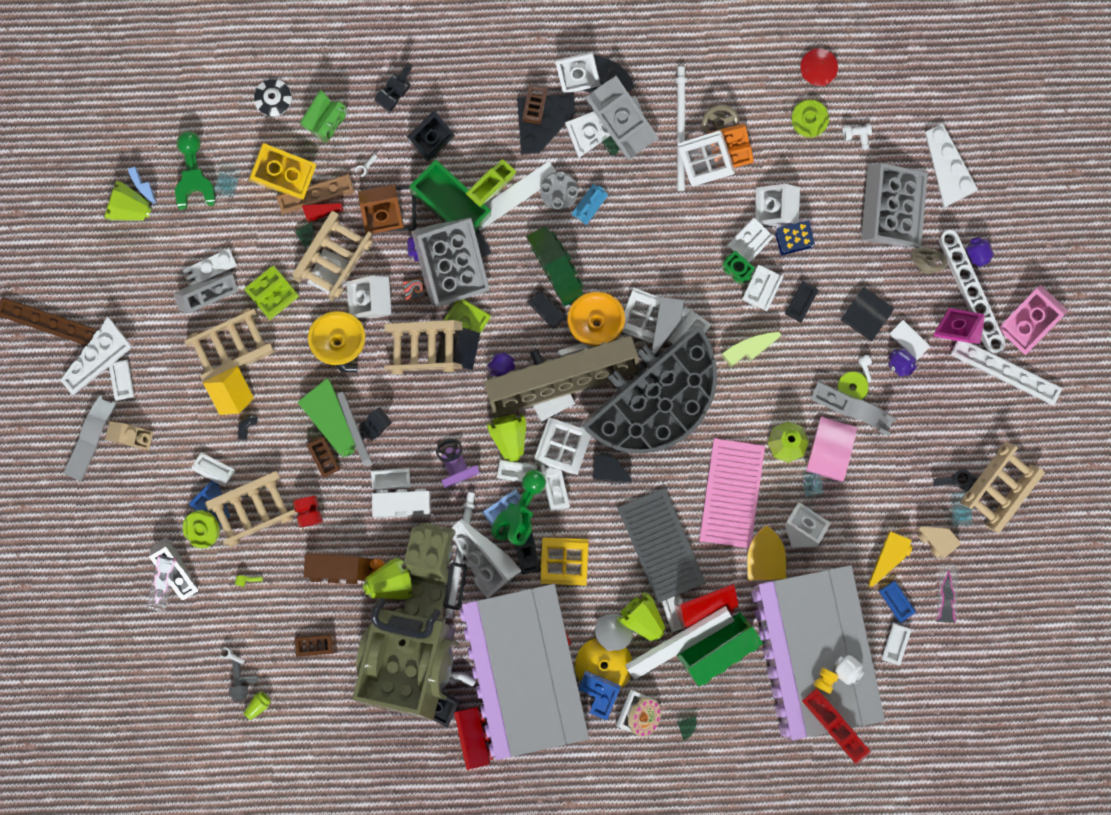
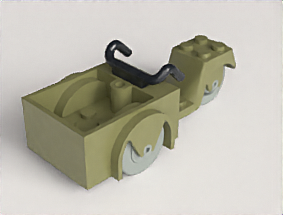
[352,523,460,720]

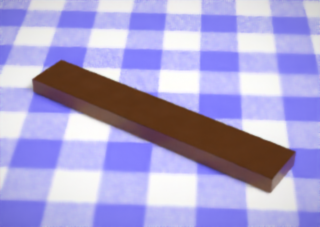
[0,297,98,346]

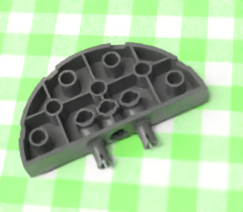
[579,325,717,453]

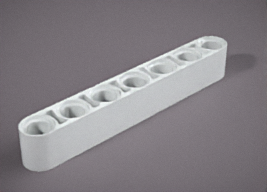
[939,230,1005,354]

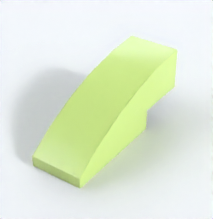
[721,332,781,367]

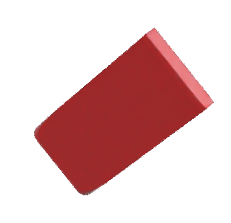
[302,203,344,222]

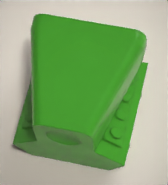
[300,89,348,143]

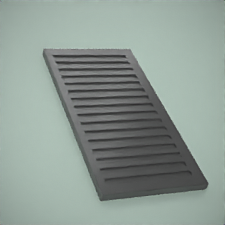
[617,488,706,603]

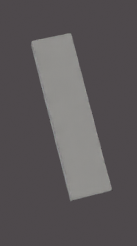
[336,392,373,466]

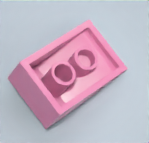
[999,285,1068,355]

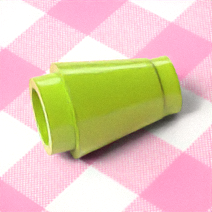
[243,691,272,720]

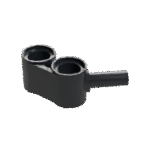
[374,63,413,112]
[359,407,392,441]
[933,469,987,498]

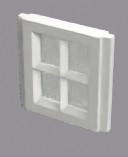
[678,130,735,187]
[622,288,661,344]
[534,418,591,475]

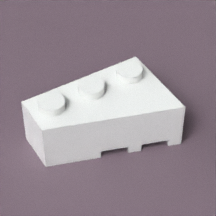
[372,489,431,518]

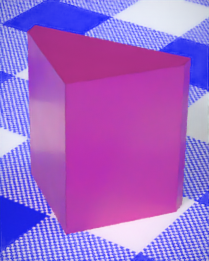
[934,308,985,344]

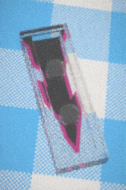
[146,555,177,612]
[936,564,959,623]

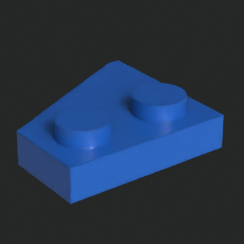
[189,481,230,528]

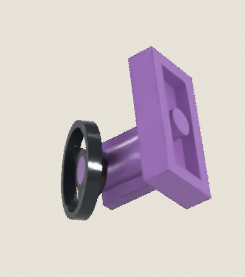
[436,438,480,488]

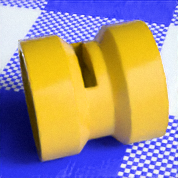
[813,667,839,694]

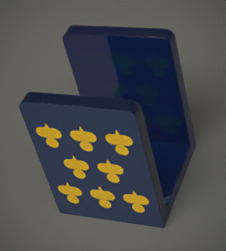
[775,220,815,256]

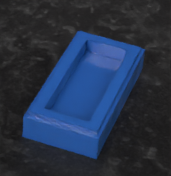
[878,580,916,623]

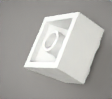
[755,184,800,227]
[347,276,391,319]

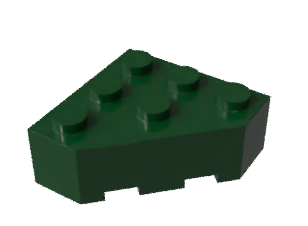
[526,226,584,307]

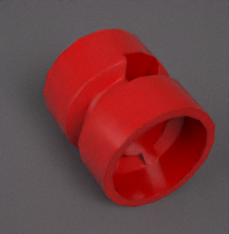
[293,495,323,528]

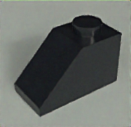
[593,452,632,484]
[515,531,541,575]

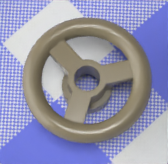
[702,104,739,135]
[910,247,948,274]

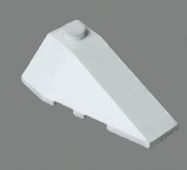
[452,519,521,599]

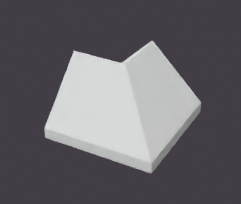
[785,502,831,548]

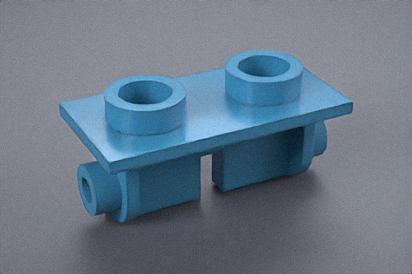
[571,184,609,225]

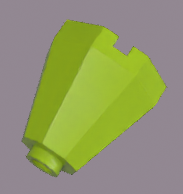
[104,181,152,221]
[486,414,526,462]
[767,421,809,463]
[363,558,412,599]
[616,592,665,641]

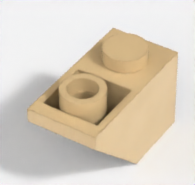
[105,421,153,450]
[917,526,962,559]

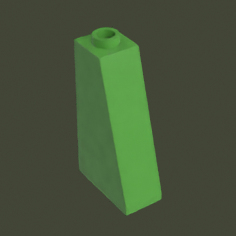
[297,378,356,458]

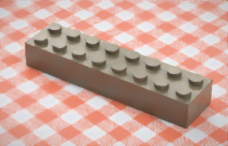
[484,336,641,418]

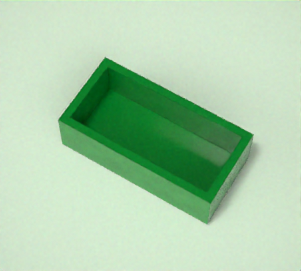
[409,159,491,232]
[676,612,763,687]

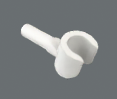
[355,154,377,177]
[858,355,872,383]
[220,647,244,664]

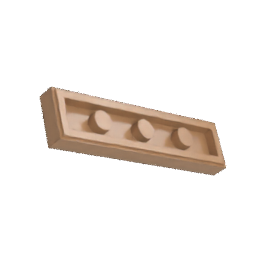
[276,174,355,215]

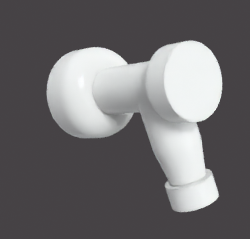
[842,123,872,150]

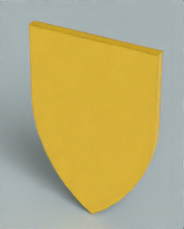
[747,525,786,581]

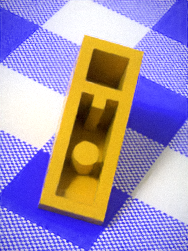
[867,531,913,587]

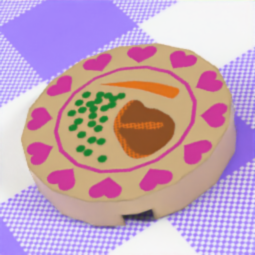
[628,698,661,737]

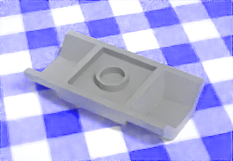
[585,76,659,161]

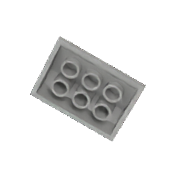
[861,163,928,248]
[411,218,490,308]

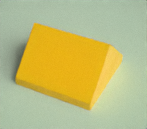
[203,365,254,415]

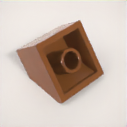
[358,184,403,234]

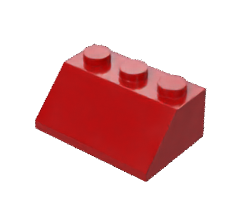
[674,584,739,628]
[454,707,493,770]

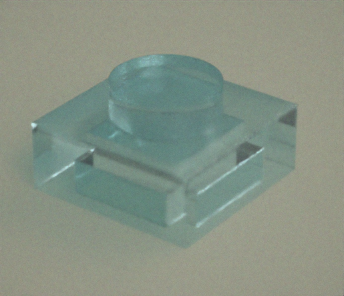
[214,173,239,198]
[803,475,823,497]
[952,506,972,525]

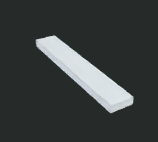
[950,341,1063,406]
[625,606,734,680]

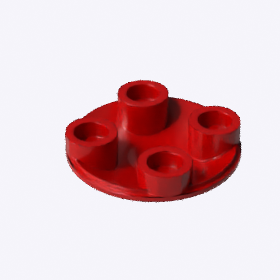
[800,49,838,86]

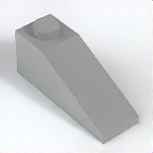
[173,274,238,313]
[652,297,687,356]
[149,538,198,600]

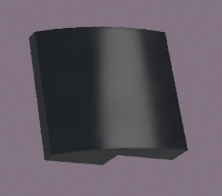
[840,287,895,342]

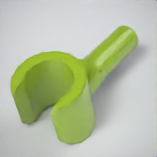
[235,575,263,587]

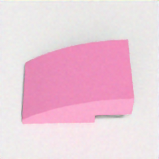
[805,417,858,482]

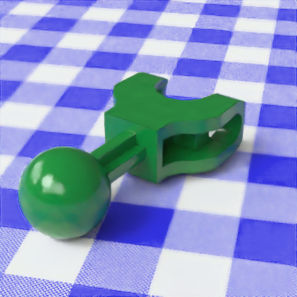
[175,131,216,210]
[491,470,546,546]

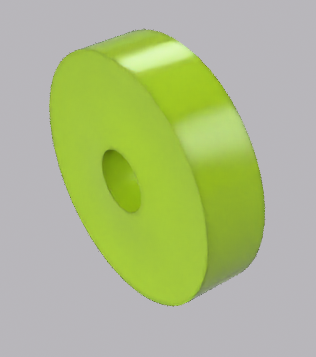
[837,372,868,400]

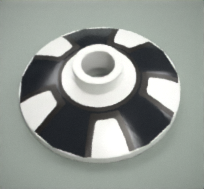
[254,79,292,117]

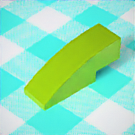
[466,159,517,207]

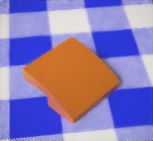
[708,123,754,168]

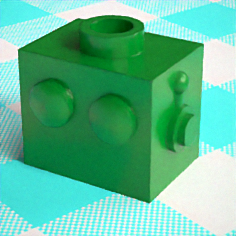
[721,250,755,285]

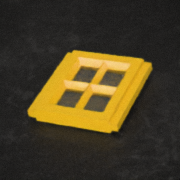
[540,537,589,586]

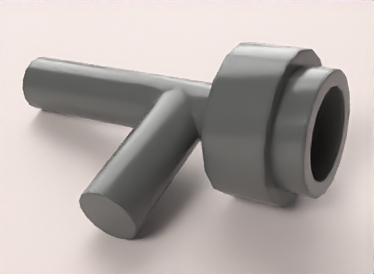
[229,655,257,701]

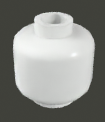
[834,655,864,685]

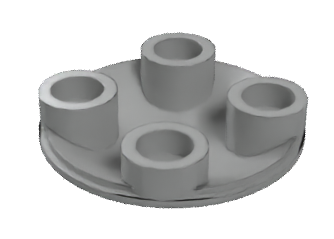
[540,172,578,210]
[594,613,633,651]

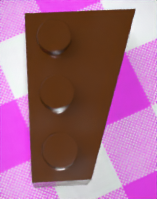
[303,554,373,584]

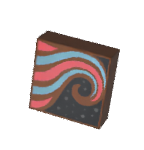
[403,279,425,301]

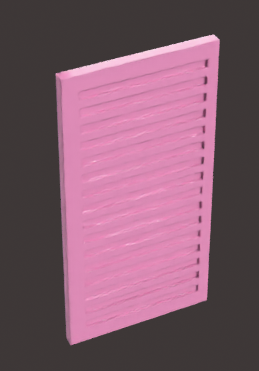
[699,438,765,548]

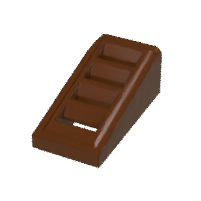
[522,84,548,125]
[306,434,340,478]
[294,634,337,657]

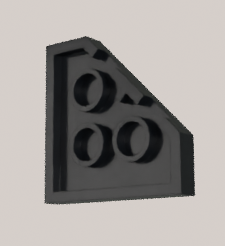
[517,94,575,155]

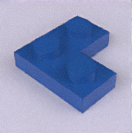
[578,671,621,720]

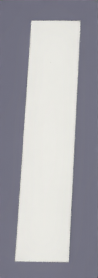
[479,161,556,230]

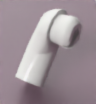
[448,672,476,687]

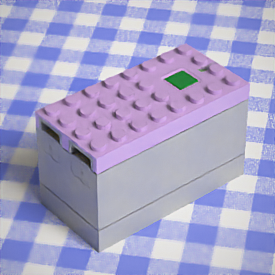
[750,565,885,740]
[459,584,589,760]

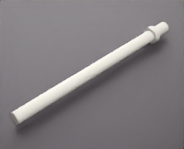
[676,66,687,191]
[445,492,475,619]

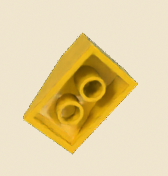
[248,143,317,200]

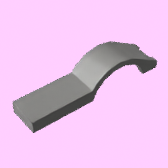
[811,381,897,436]
[63,395,117,482]

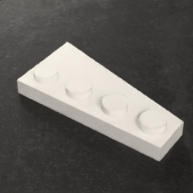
[565,95,642,158]
[925,123,978,208]
[61,317,133,395]

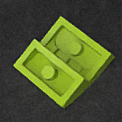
[244,265,299,320]

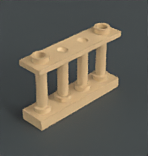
[292,211,373,302]
[184,308,275,382]
[384,320,462,375]
[960,442,1045,533]
[205,471,296,547]

